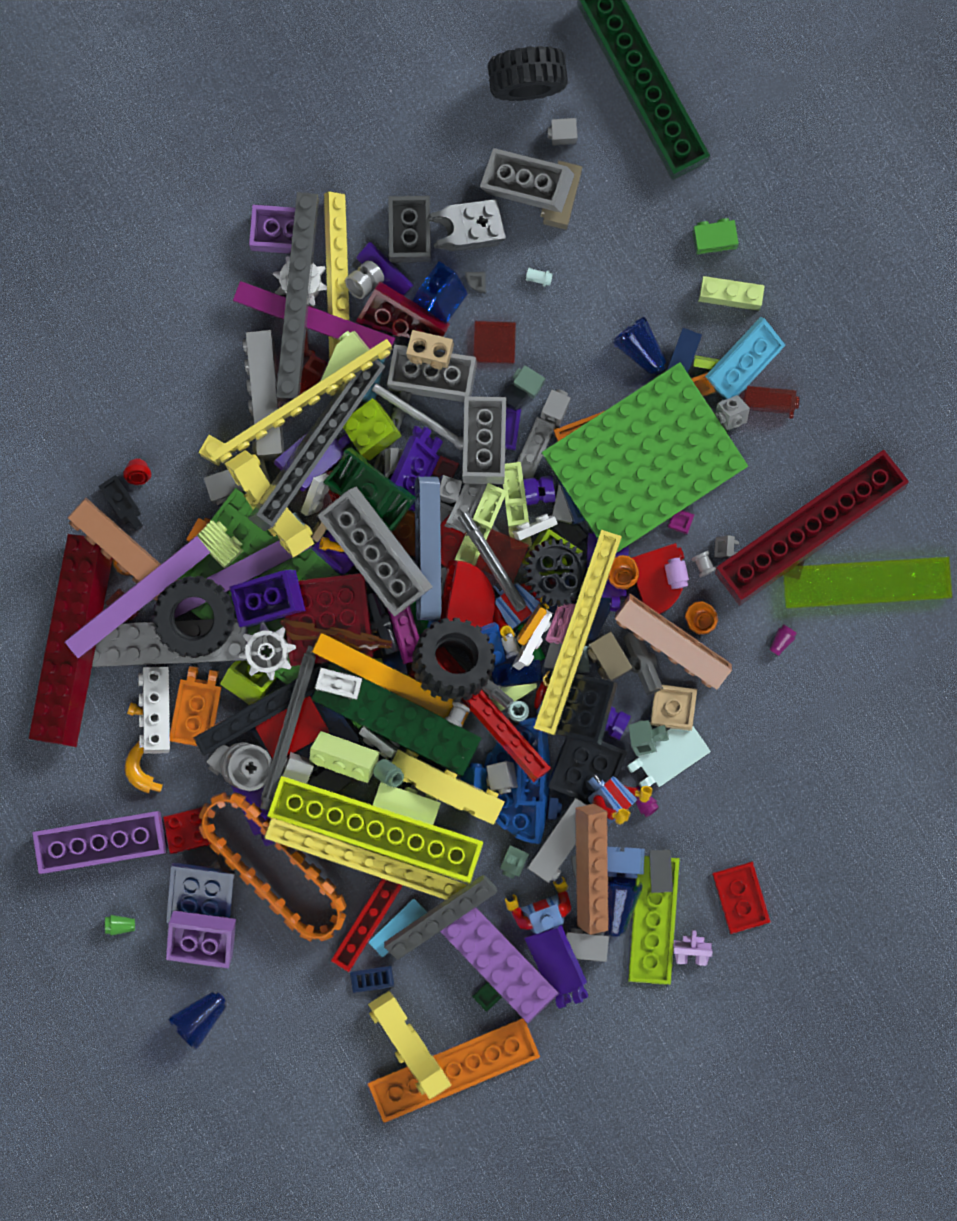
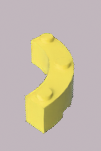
[225,450,314,557]
[392,749,505,825]
[368,991,451,1099]

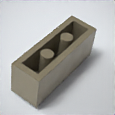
[540,161,582,230]

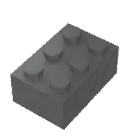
[388,196,431,263]

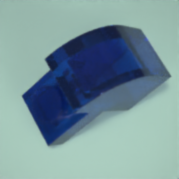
[492,659,543,687]

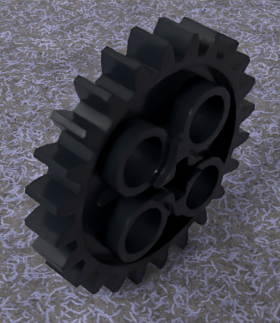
[523,538,588,607]

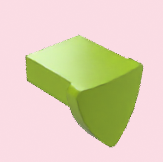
[693,355,720,369]

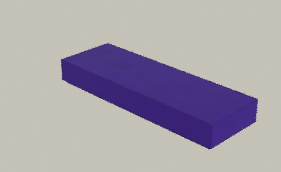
[356,242,414,296]

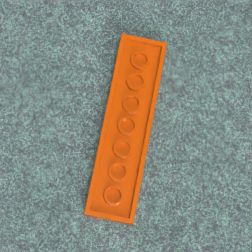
[368,1018,540,1123]

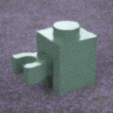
[629,720,669,756]
[500,845,529,879]

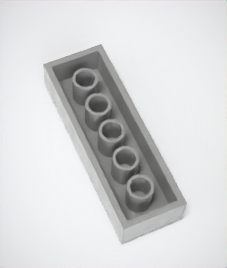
[243,330,284,462]
[317,487,433,616]

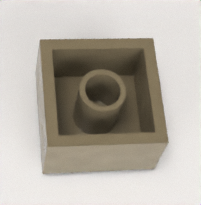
[587,632,632,681]

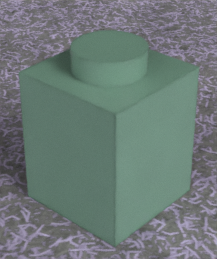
[512,365,546,399]

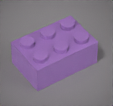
[249,205,295,254]
[166,911,236,968]

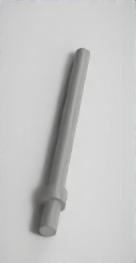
[372,384,464,450]

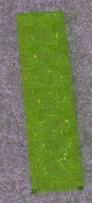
[783,557,953,609]

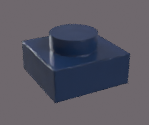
[548,798,562,820]

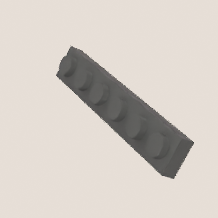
[384,874,497,960]

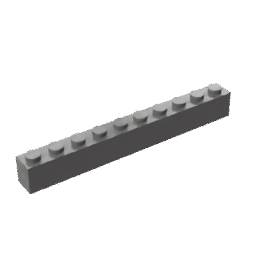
[276,192,319,402]
[248,360,385,531]

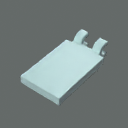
[626,726,711,787]

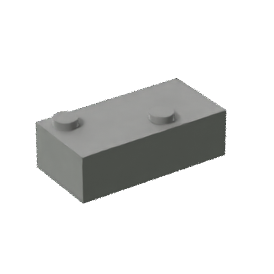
[480,148,575,213]
[387,345,477,402]
[463,396,506,484]
[527,798,586,883]

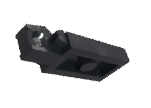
[98,475,143,531]

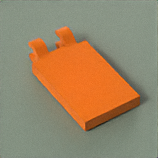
[170,666,222,746]

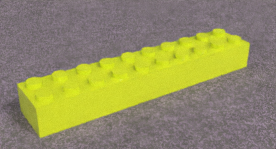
[268,776,483,884]

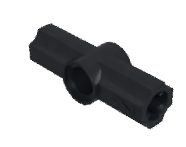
[367,592,400,657]

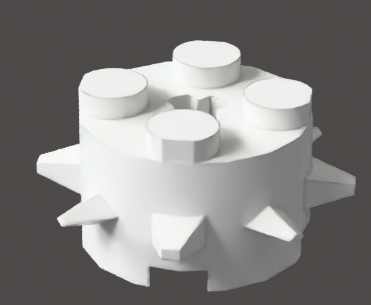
[273,256,327,306]
[239,623,296,680]

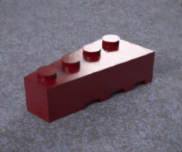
[356,282,450,338]

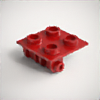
[163,807,211,854]

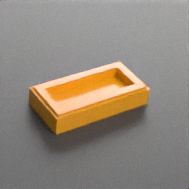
[516,604,547,646]

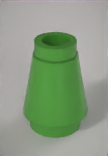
[105,915,135,936]

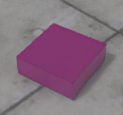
[668,510,694,535]

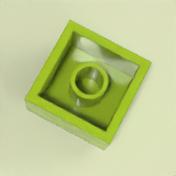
[343,398,402,461]

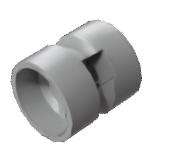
[345,261,384,299]

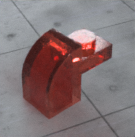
[300,355,328,395]

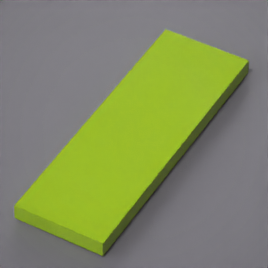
[628,856,680,985]

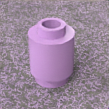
[664,558,689,590]

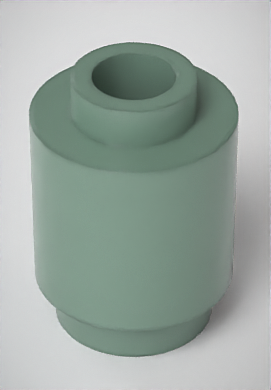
[373,759,404,787]

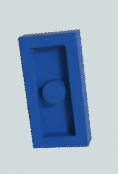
[481,622,506,666]

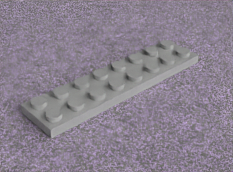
[92,618,248,667]

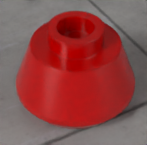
[123,459,152,485]

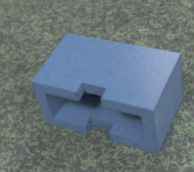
[607,847,645,878]

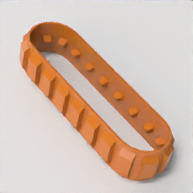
[199,792,347,942]

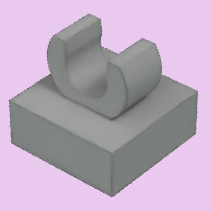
[714,535,739,558]

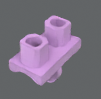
[673,930,712,966]

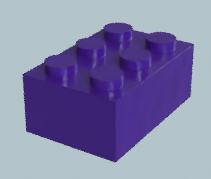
[230,570,306,627]

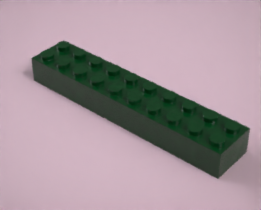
[577,0,710,180]

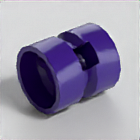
[523,475,555,505]
[605,706,631,740]

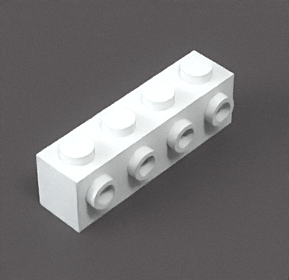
[138,667,170,754]

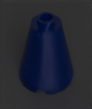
[612,316,666,375]
[607,877,643,937]
[167,992,226,1050]

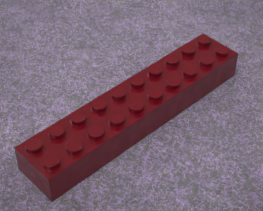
[715,450,909,606]
[28,534,113,748]

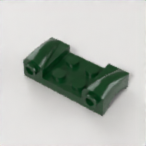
[323,448,417,532]

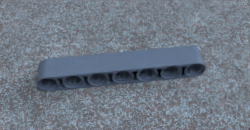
[415,476,441,620]

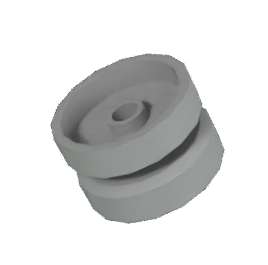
[220,742,272,791]

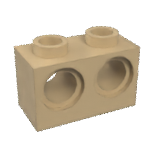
[406,330,454,369]

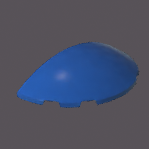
[484,717,550,844]

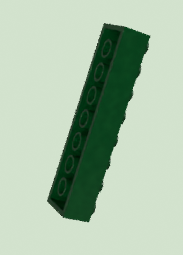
[312,662,482,777]

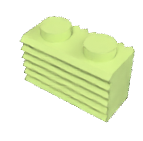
[197,521,243,568]

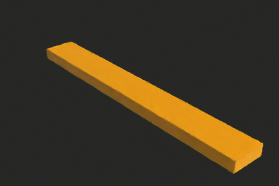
[312,633,469,726]

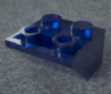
[413,261,468,324]

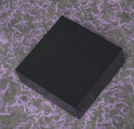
[500,384,528,411]

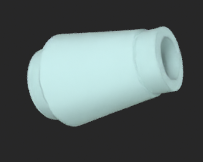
[508,701,529,723]

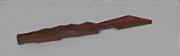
[280,619,392,650]

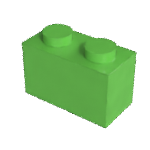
[693,218,739,255]

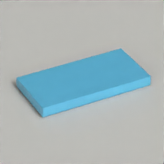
[705,317,785,400]

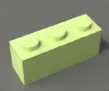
[698,276,765,311]
[309,731,379,783]
[373,782,441,825]

